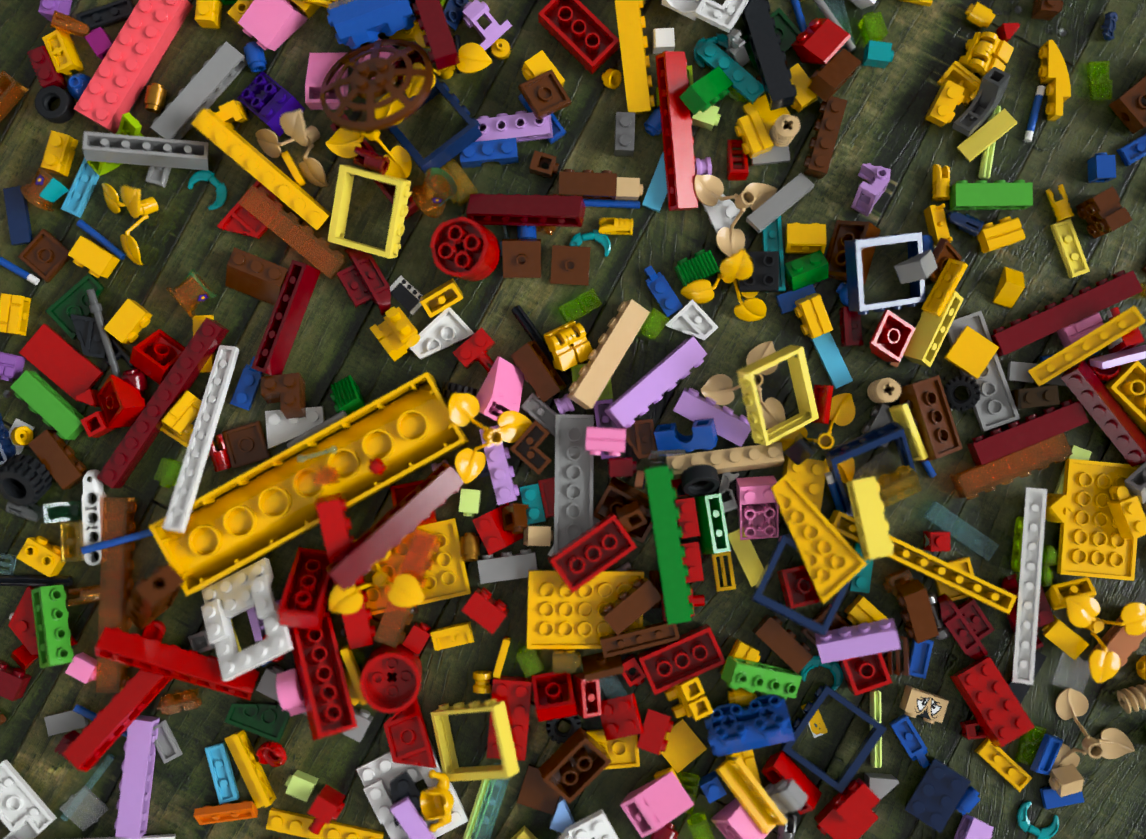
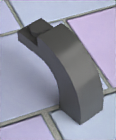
[952,67,1011,137]

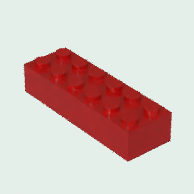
[287,611,357,741]

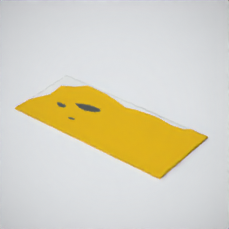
[801,702,828,738]

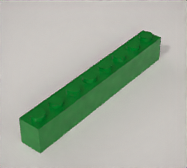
[643,463,694,625]

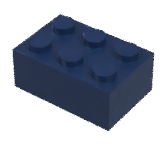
[905,757,971,833]

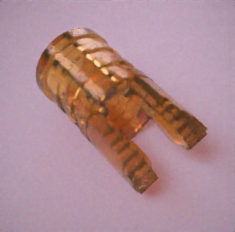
[50,10,90,38]
[68,584,107,606]

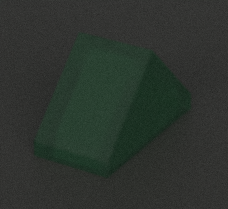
[42,501,82,523]

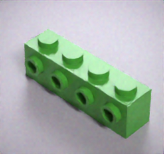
[949,180,1033,210]
[10,370,85,440]
[31,585,73,668]
[721,656,802,699]

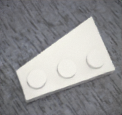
[410,307,474,359]
[265,406,325,449]

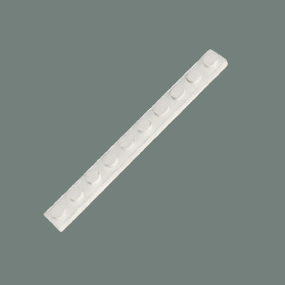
[163,345,240,533]
[1012,487,1047,685]

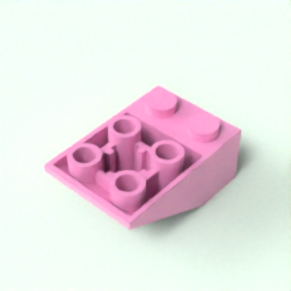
[305,52,348,110]
[476,356,524,421]
[736,476,779,540]
[620,771,694,838]

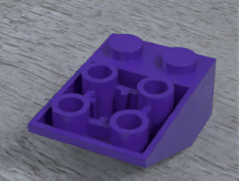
[237,71,305,137]

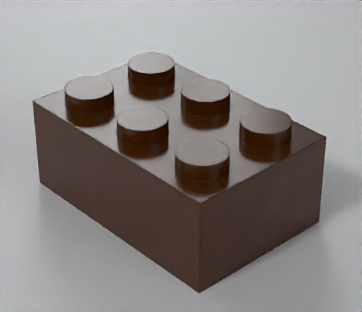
[539,727,612,803]

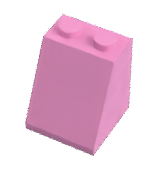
[238,0,308,51]
[710,798,776,839]

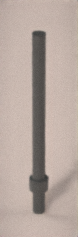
[86,289,121,378]

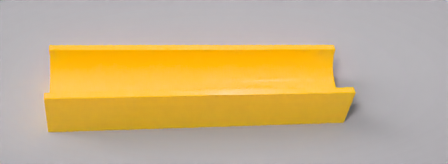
[149,372,470,596]

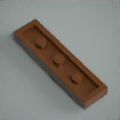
[599,621,680,658]

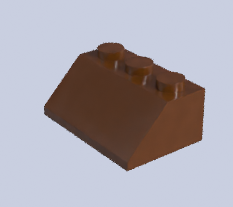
[826,220,881,285]
[225,247,289,306]
[593,477,652,543]

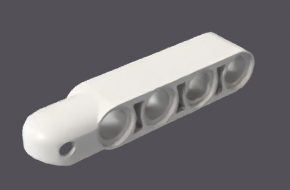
[81,469,109,566]

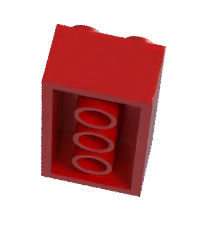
[538,0,620,75]
[548,514,637,593]
[277,547,334,630]
[637,624,726,695]
[950,657,1034,747]
[486,675,532,761]

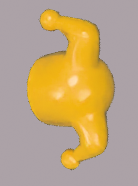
[420,769,454,832]

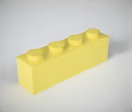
[903,291,964,367]
[846,476,894,560]

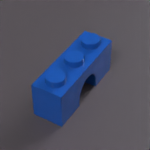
[459,138,519,168]
[654,418,718,455]

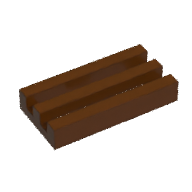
[888,635,910,676]

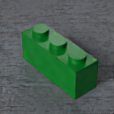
[679,66,733,115]
[694,493,731,555]

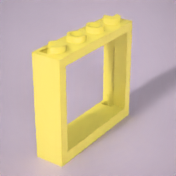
[327,165,411,259]
[737,345,819,446]
[430,699,519,782]

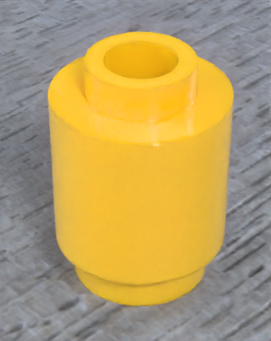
[965,2,995,29]
[727,688,757,707]

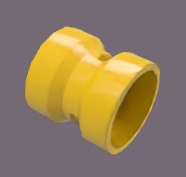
[473,670,492,694]

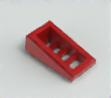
[727,140,749,181]

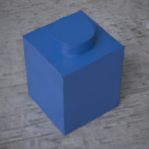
[1087,152,1116,183]
[698,770,727,803]

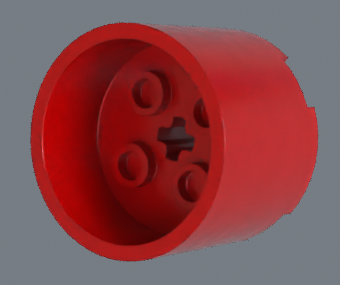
[430,217,500,281]
[360,644,422,713]

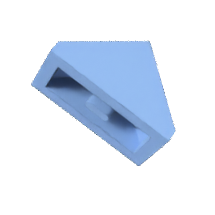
[550,796,575,833]

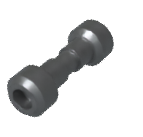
[927,592,951,640]

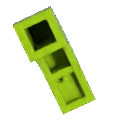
[87,112,144,176]

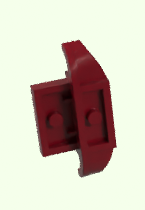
[336,248,391,316]
[1001,573,1055,649]
[937,593,994,660]

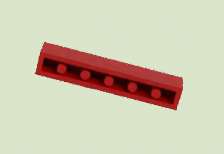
[63,669,173,772]

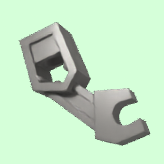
[725,29,750,67]
[719,472,739,514]

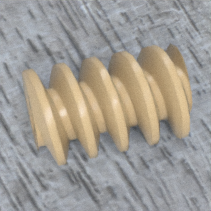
[769,114,800,147]
[867,378,901,404]
[1117,683,1146,714]

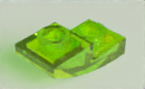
[1087,61,1113,101]
[558,288,602,323]
[1040,544,1057,587]
[1015,725,1047,766]

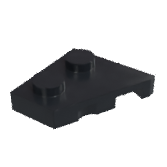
[71,314,109,359]
[389,770,421,827]

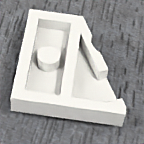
[703,194,740,234]
[666,299,718,340]

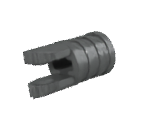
[5,501,48,522]
[777,815,797,839]

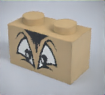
[899,685,949,724]

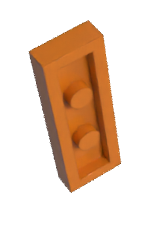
[194,800,258,825]

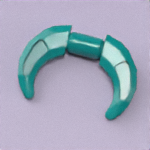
[694,34,728,68]
[188,170,228,210]
[569,230,611,257]
[800,656,843,690]
[1017,801,1059,839]

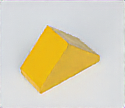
[992,267,1025,309]

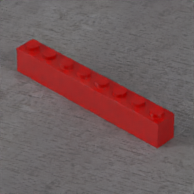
[655,51,699,211]
[316,493,376,650]
[95,627,260,700]

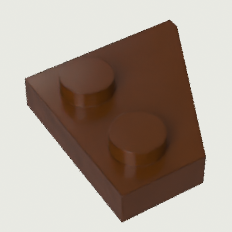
[622,419,658,459]

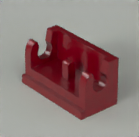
[839,307,864,347]

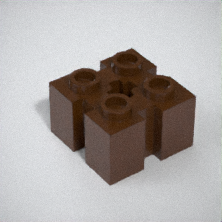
[1075,186,1132,239]

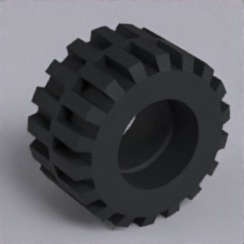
[0,454,52,507]

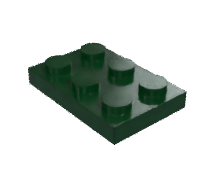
[742,8,801,74]

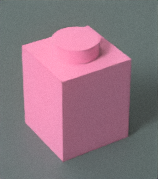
[65,652,103,684]

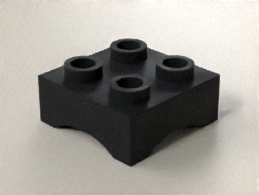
[740,251,779,292]

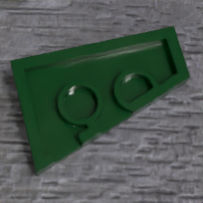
[46,273,105,340]
[224,703,291,743]

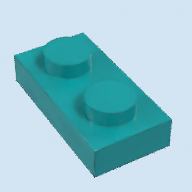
[519,483,546,525]

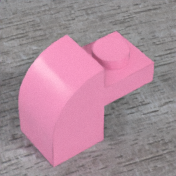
[276,668,306,716]

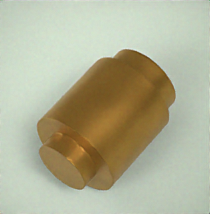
[144,83,167,113]
[460,533,480,562]

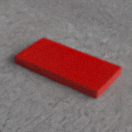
[19,324,104,402]

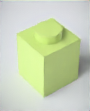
[692,105,721,131]
[459,488,482,517]
[285,770,319,802]

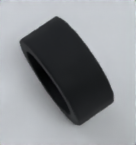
[681,464,719,496]

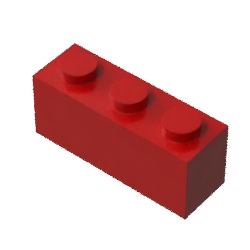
[761,750,822,815]

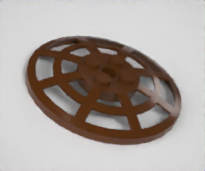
[320,39,434,132]

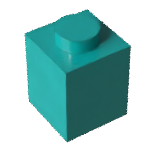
[862,40,894,68]

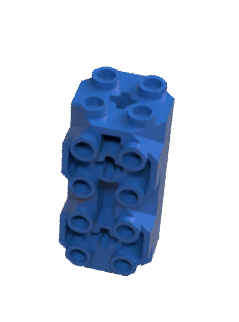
[327,0,416,50]
[704,694,795,757]

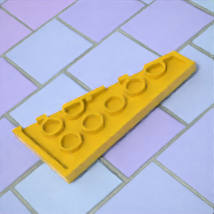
[770,475,867,604]

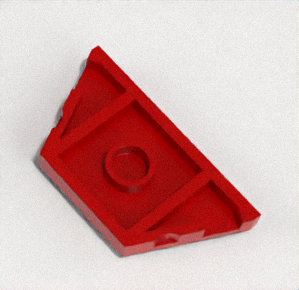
[217,180,284,239]
[8,586,78,655]
[383,697,437,768]

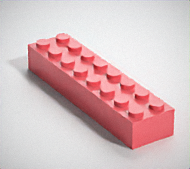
[73,0,193,134]

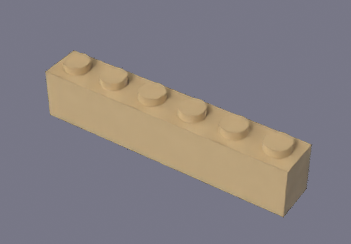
[567,299,650,410]
[665,442,785,480]

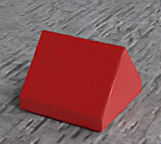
[996,23,1020,42]
[75,389,100,407]
[11,645,39,670]

